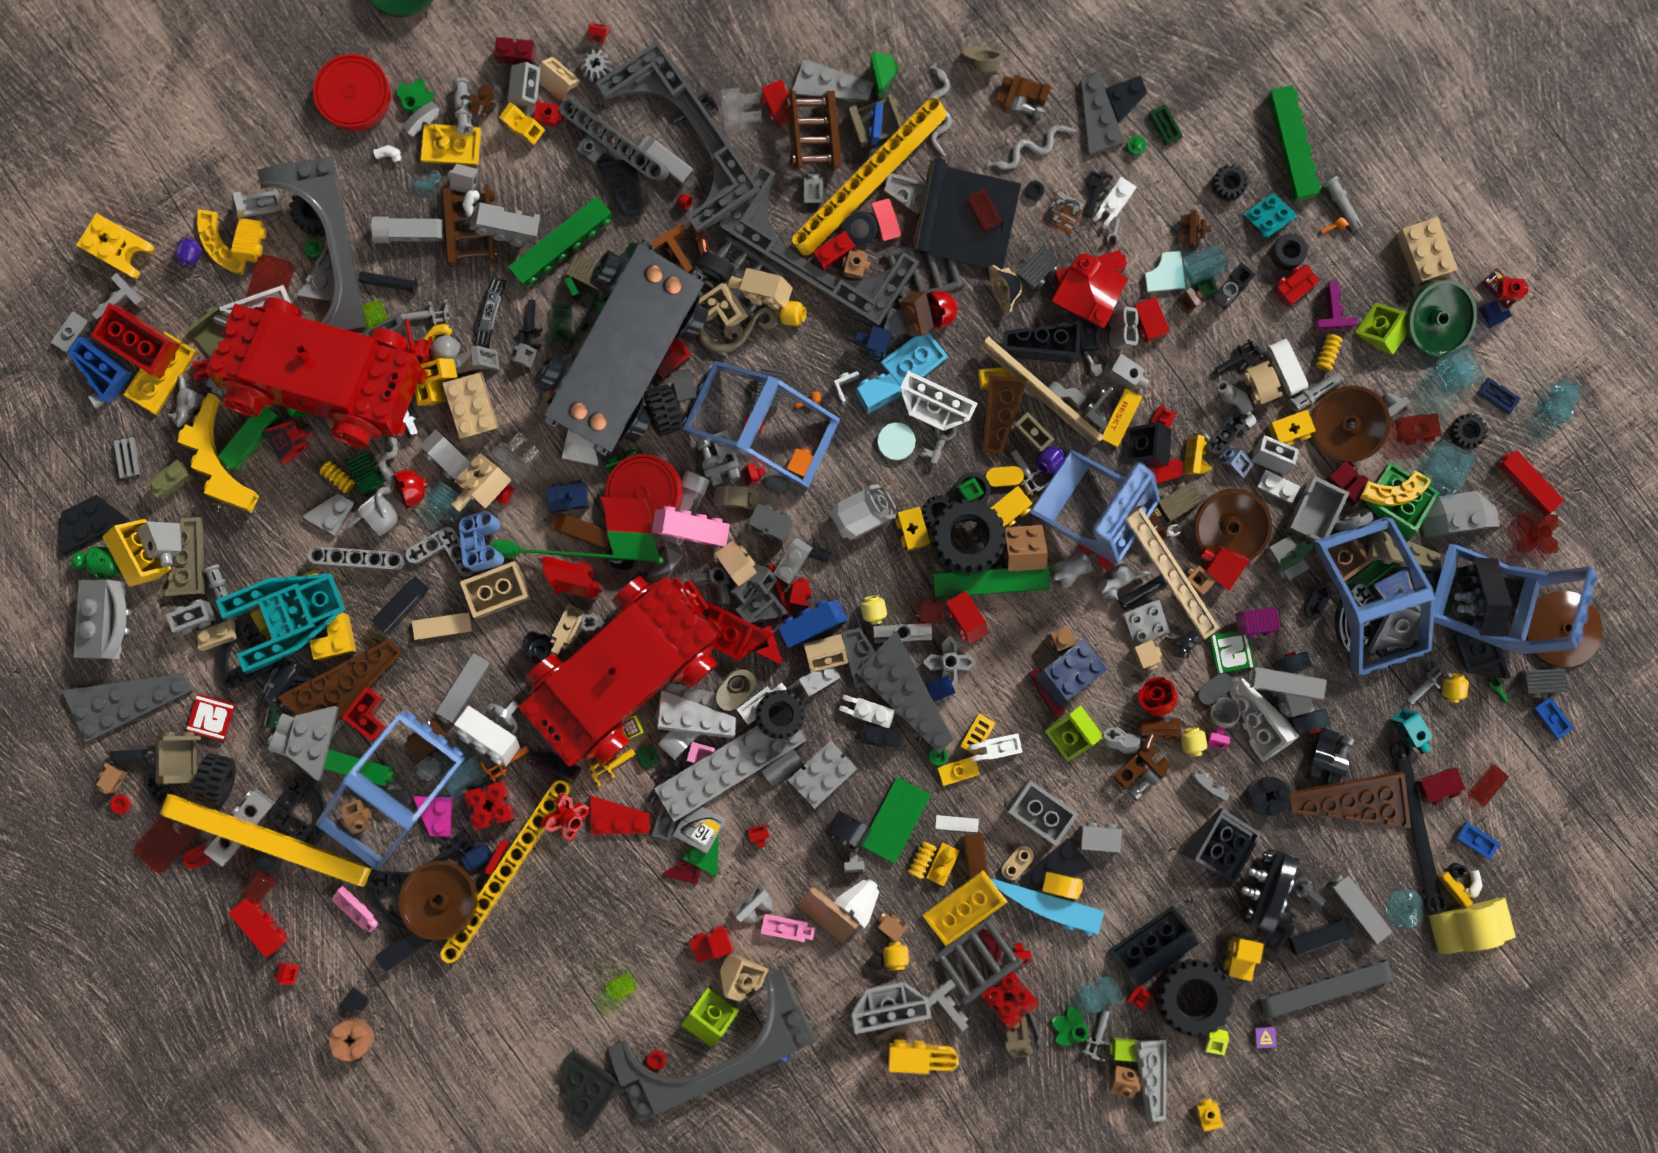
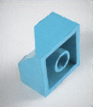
[856,374,902,414]

